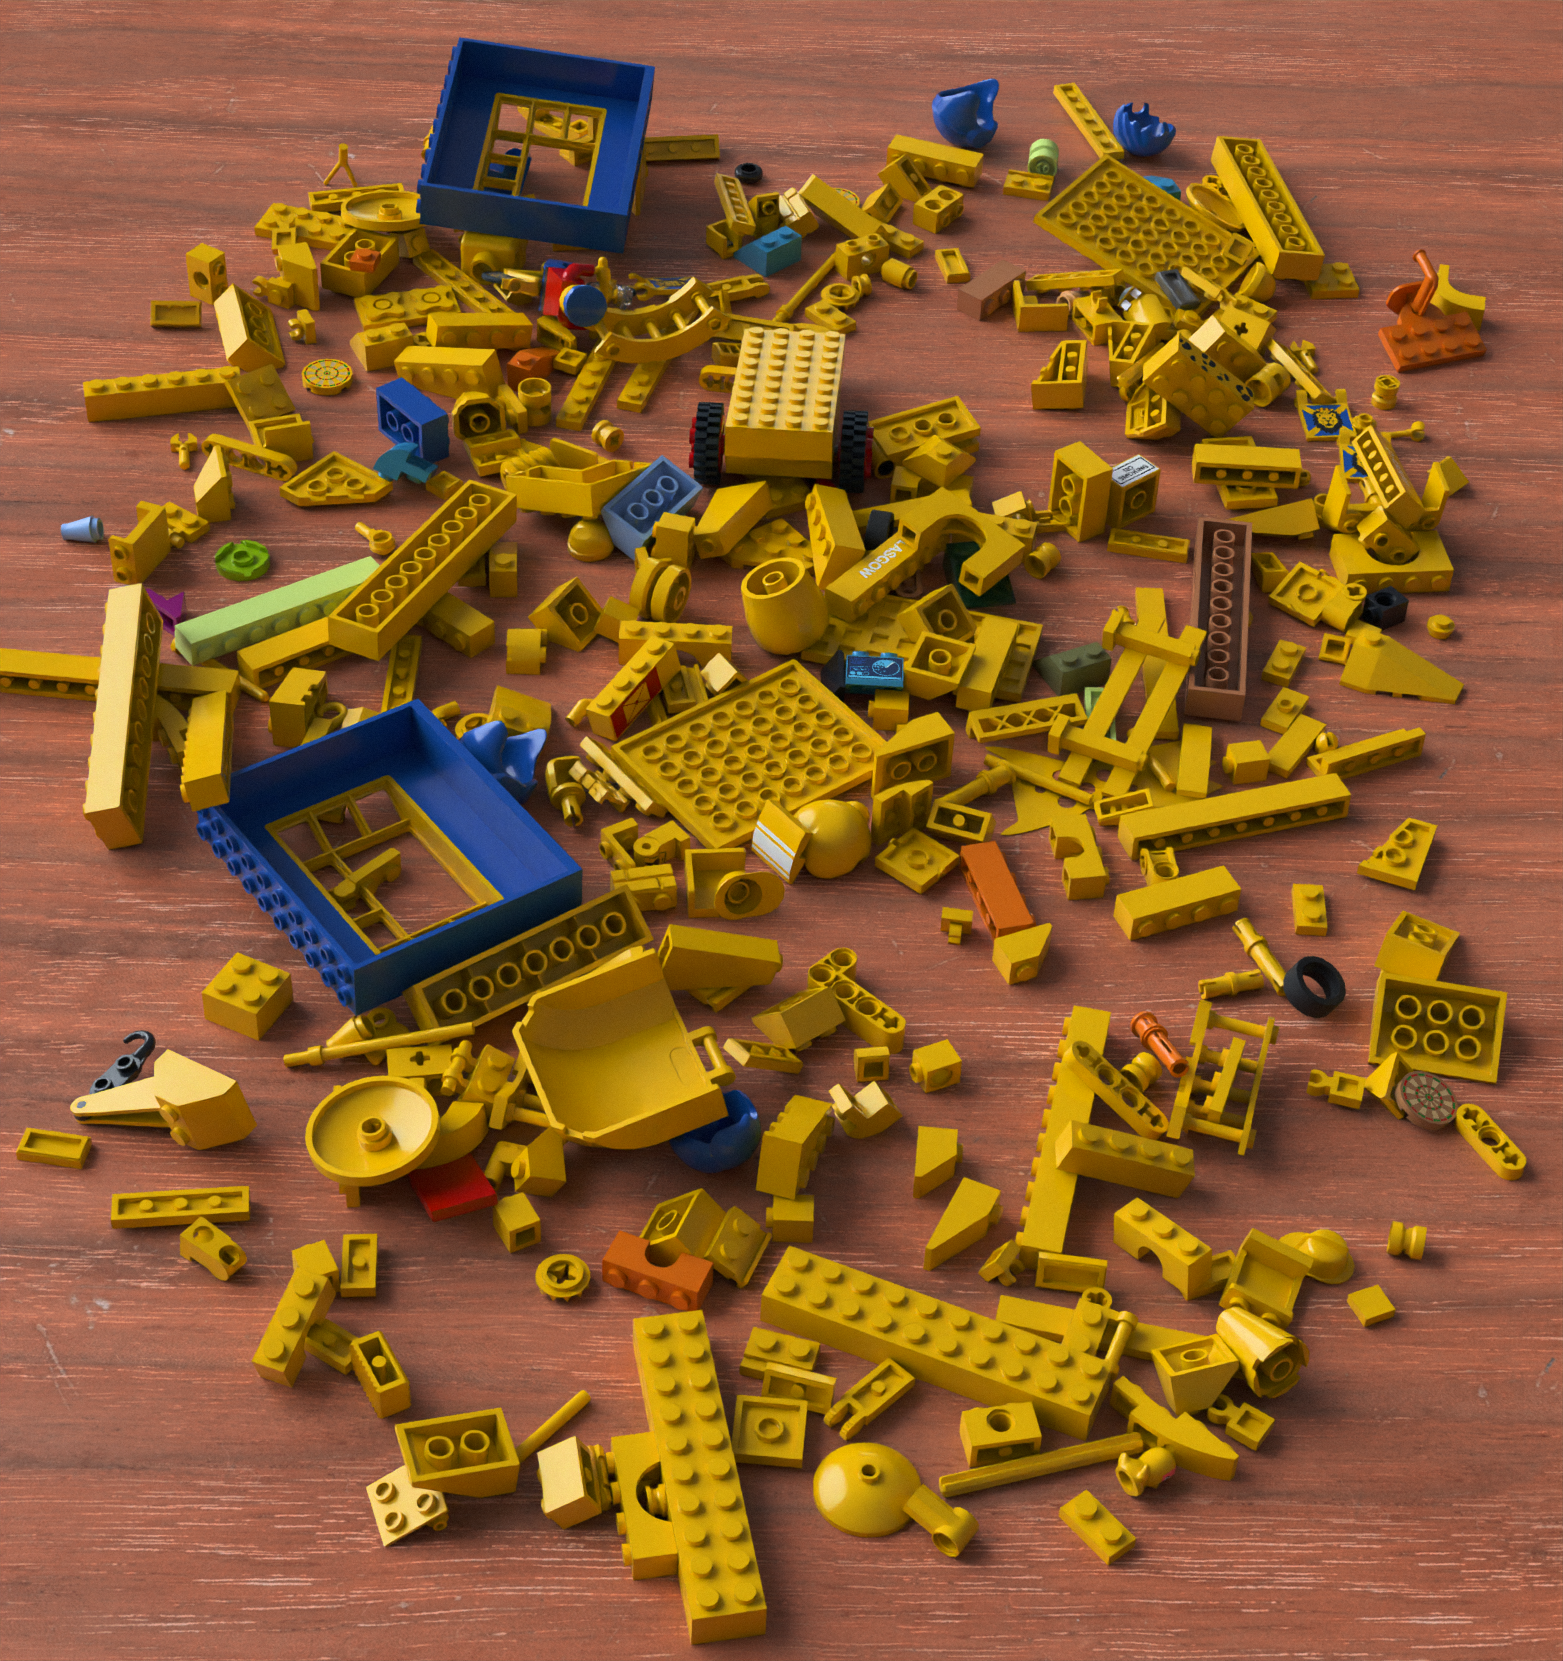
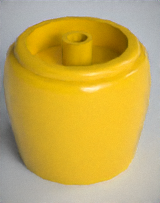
[741,558,830,655]

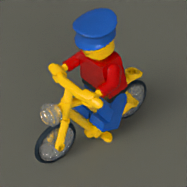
[482,257,637,339]

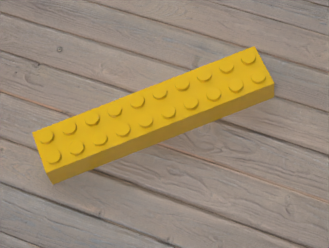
[1210,136,1325,282]
[328,479,517,661]
[83,583,163,850]
[760,1245,1113,1441]
[633,1310,767,1645]

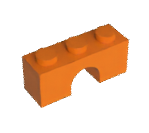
[602,1230,714,1311]

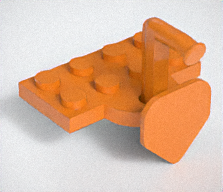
[1378,249,1487,373]

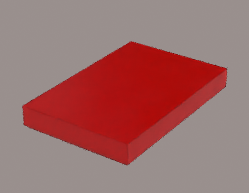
[406,1153,498,1222]

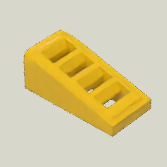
[537,315,577,351]
[711,342,742,368]
[1251,552,1289,593]
[1093,788,1156,826]

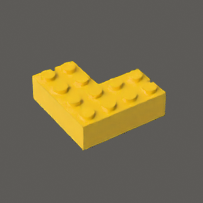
[506,459,652,520]

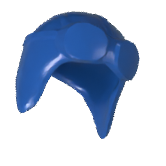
[931,78,999,148]
[459,720,547,805]

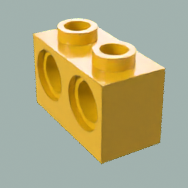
[912,185,964,234]

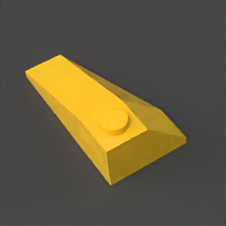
[1339,628,1464,704]

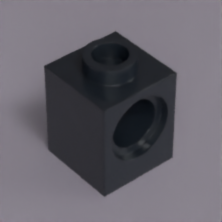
[1362,586,1409,631]

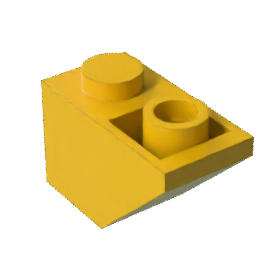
[748,192,780,239]

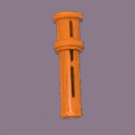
[1130,1011,1189,1078]

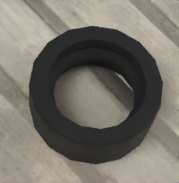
[864,510,894,552]
[1283,956,1346,1018]

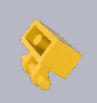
[440,1040,515,1118]

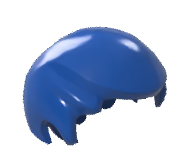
[1113,102,1176,157]

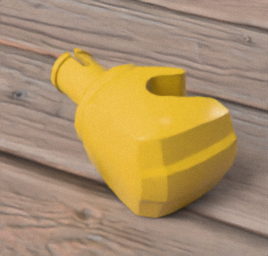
[545,756,586,827]

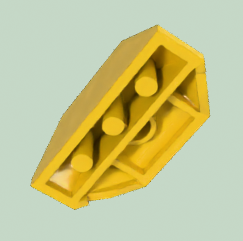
[1125,379,1181,440]

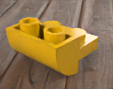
[1122,294,1179,346]

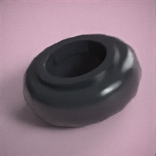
[734,163,763,184]

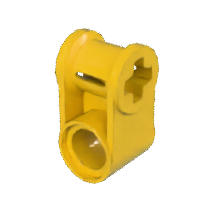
[1321,583,1367,633]
[1140,847,1179,886]

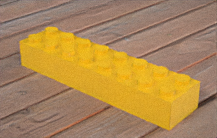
[402,884,654,1046]

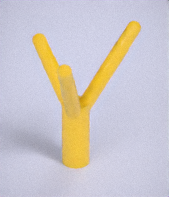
[324,143,357,187]

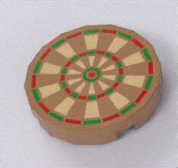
[1395,1071,1458,1131]

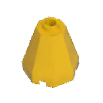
[452,391,506,441]

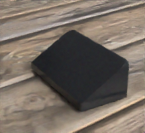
[821,650,845,703]

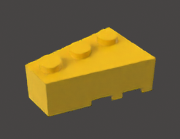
[1107,319,1156,387]

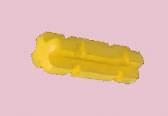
[587,1444,612,1511]

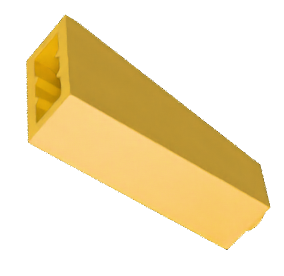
[798,174,889,241]
[693,481,774,559]
[657,924,783,990]

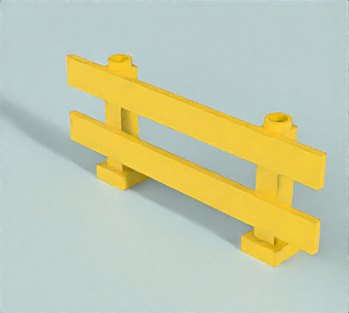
[1048,610,1207,798]

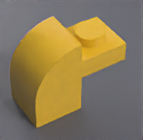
[829,1081,903,1139]

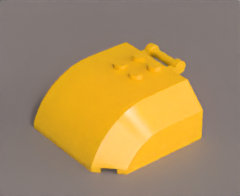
[512,948,736,1149]

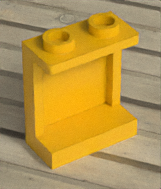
[108,500,171,585]
[1219,1228,1314,1331]

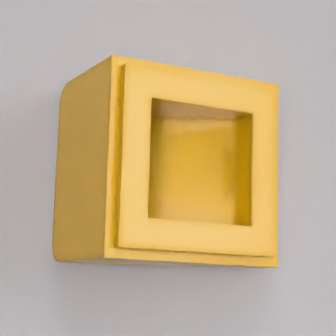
[706,290,732,314]
[1318,633,1351,665]

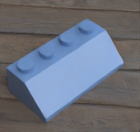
[601,455,703,561]

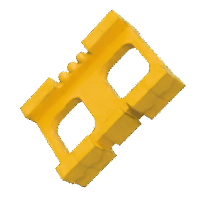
[568,761,630,813]

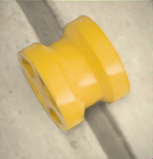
[591,420,624,452]

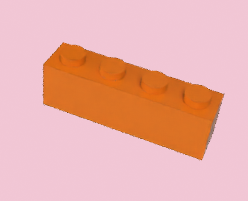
[959,840,1036,945]

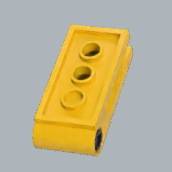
[868,396,981,479]

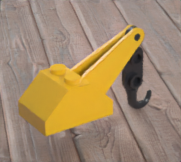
[70,1030,257,1150]

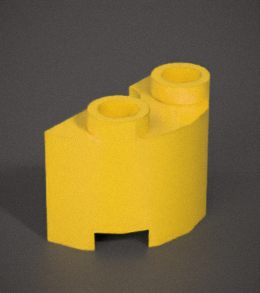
[506,628,548,675]

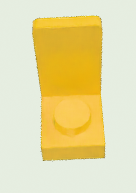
[598,817,638,870]

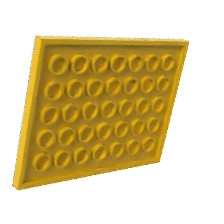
[1033,154,1261,316]
[611,659,887,849]

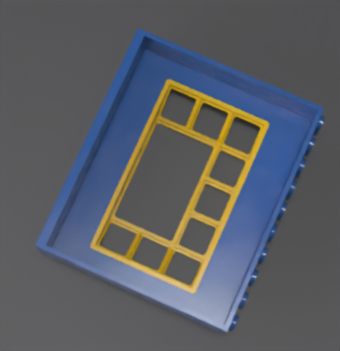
[416,37,655,254]
[196,699,583,1016]

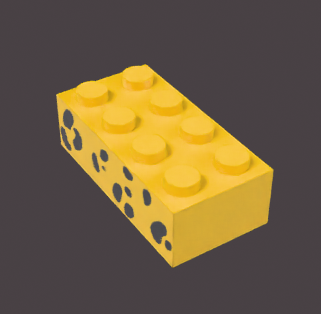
[1143,333,1254,438]

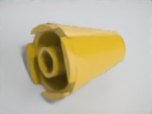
[1216,1307,1310,1399]

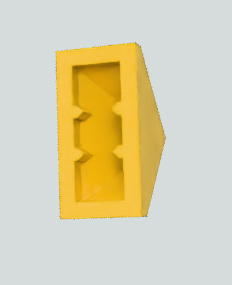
[1364,1052,1414,1119]

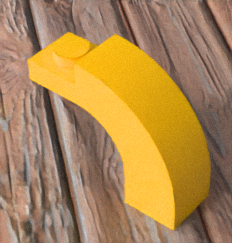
[1430,264,1486,331]
[416,1101,489,1169]

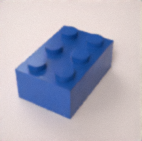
[376,377,450,463]

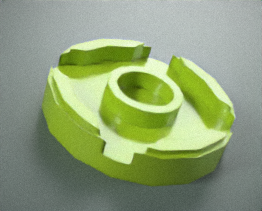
[215,540,270,581]

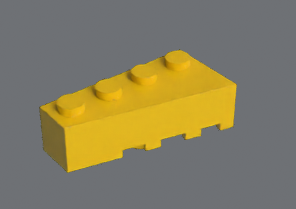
[394,346,505,400]
[805,484,866,590]
[756,1094,836,1200]

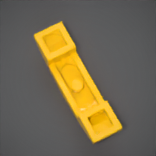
[517,106,588,140]

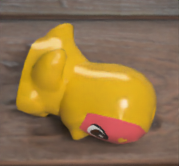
[1115,1447,1176,1496]

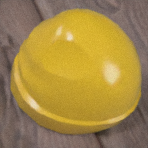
[1237,262,1276,303]
[567,519,615,562]

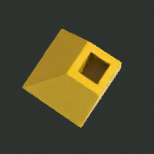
[193,445,235,523]

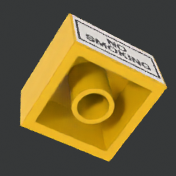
[1106,454,1161,529]

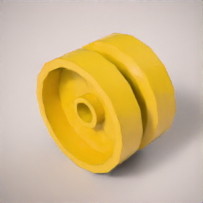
[629,557,691,623]

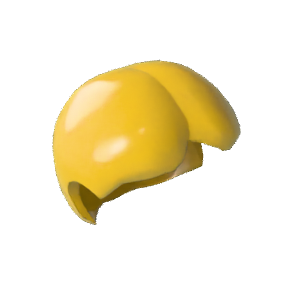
[794,799,872,879]

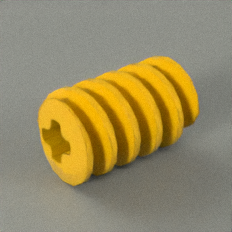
[500,446,560,491]

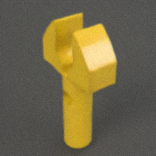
[1290,340,1319,374]
[170,433,198,470]

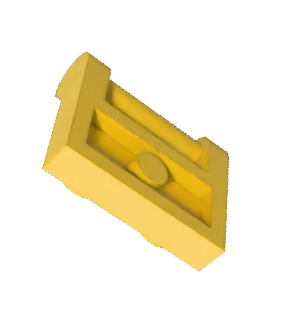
[1061,1298,1139,1380]

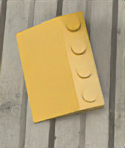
[1368,972,1508,1085]

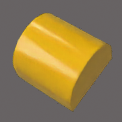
[854,1046,890,1082]

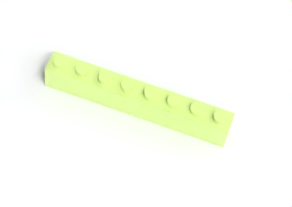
[175,556,380,666]

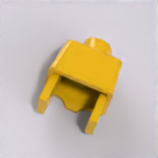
[460,230,529,285]

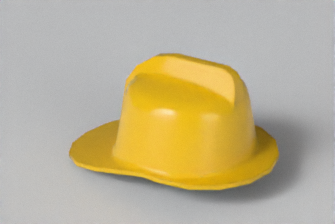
[714,871,785,920]
[1279,1229,1355,1284]

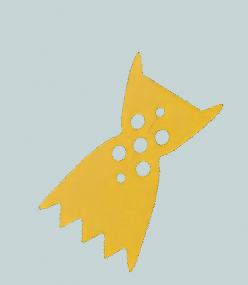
[985,740,1222,835]

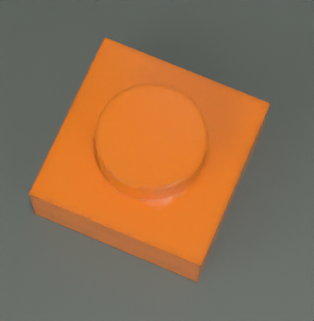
[349,248,381,273]

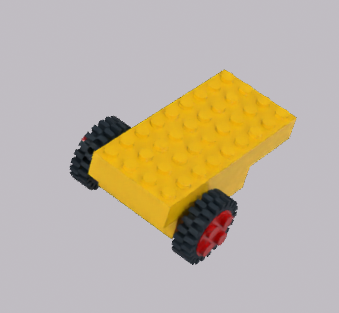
[689,327,874,493]

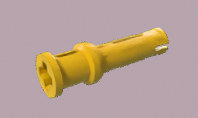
[938,759,1016,806]

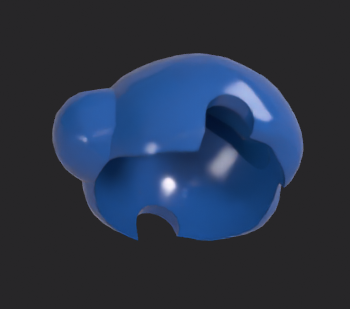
[669,1090,761,1174]

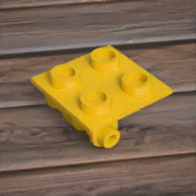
[366,1465,449,1547]

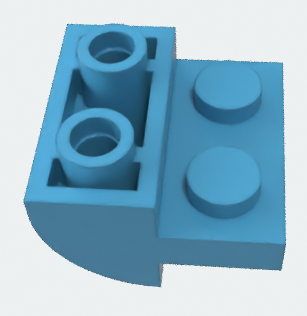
[373,442,438,484]

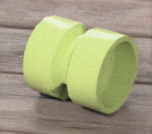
[1028,139,1059,176]

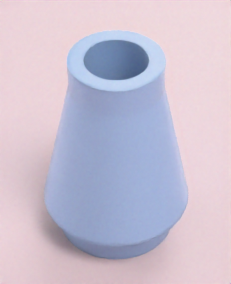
[61,516,104,543]

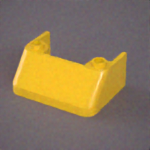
[1322,462,1450,533]

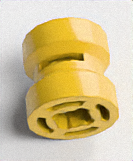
[1371,375,1400,410]
[1024,542,1061,579]
[1119,1052,1162,1093]
[1387,1221,1427,1260]

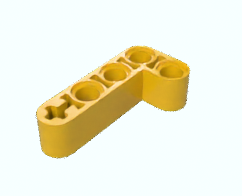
[807,947,906,1055]

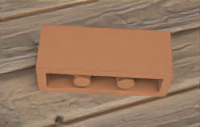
[957,260,1026,321]

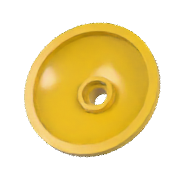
[1186,183,1245,233]
[813,1442,921,1538]

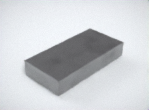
[1154,269,1201,311]

